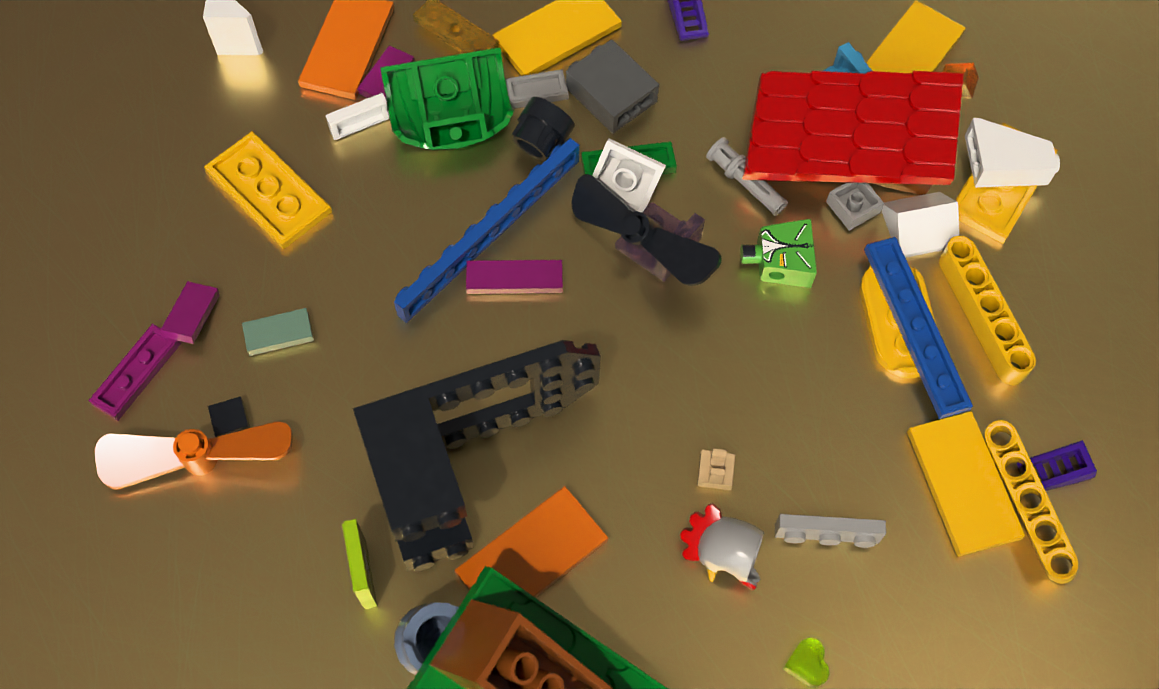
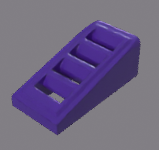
[668,0,709,41]
[1016,440,1097,495]

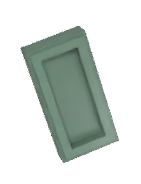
[242,308,314,356]

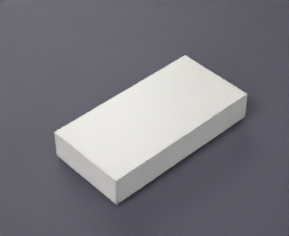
[325,93,390,140]

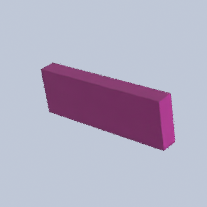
[466,260,563,294]
[88,323,181,421]

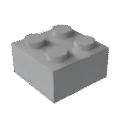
[826,182,884,230]

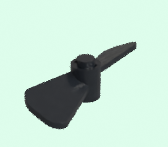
[571,174,722,286]

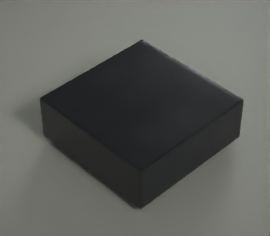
[208,396,250,437]

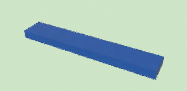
[864,237,973,419]

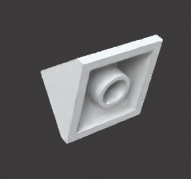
[203,0,263,55]
[592,138,666,213]
[881,192,960,258]

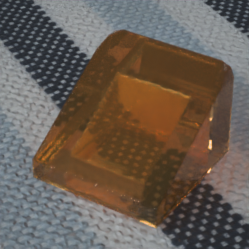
[942,63,979,99]

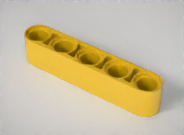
[939,236,1036,386]
[985,420,1079,584]

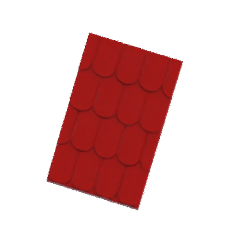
[742,71,964,195]

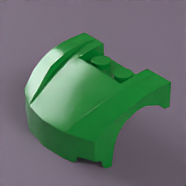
[380,47,514,150]

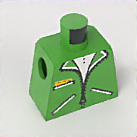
[740,219,817,288]

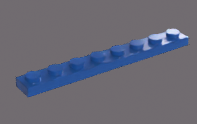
[394,138,580,323]

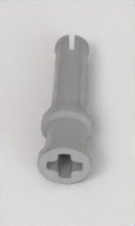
[706,137,788,216]

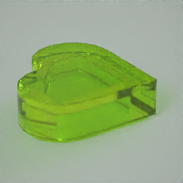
[783,638,830,688]

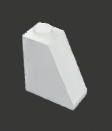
[965,118,1060,187]

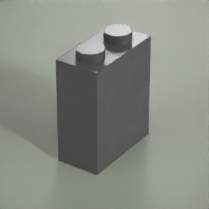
[566,39,659,134]

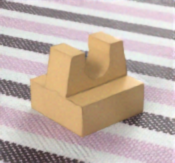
[697,448,735,490]

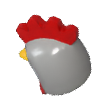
[680,503,764,590]

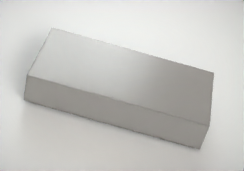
[505,69,569,109]

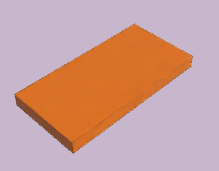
[298,0,395,100]
[454,486,608,598]

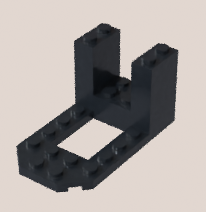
[353,340,601,571]

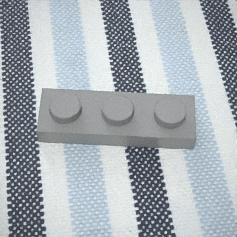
[775,514,886,548]

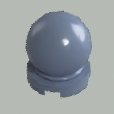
[394,602,458,675]

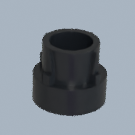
[512,97,575,161]

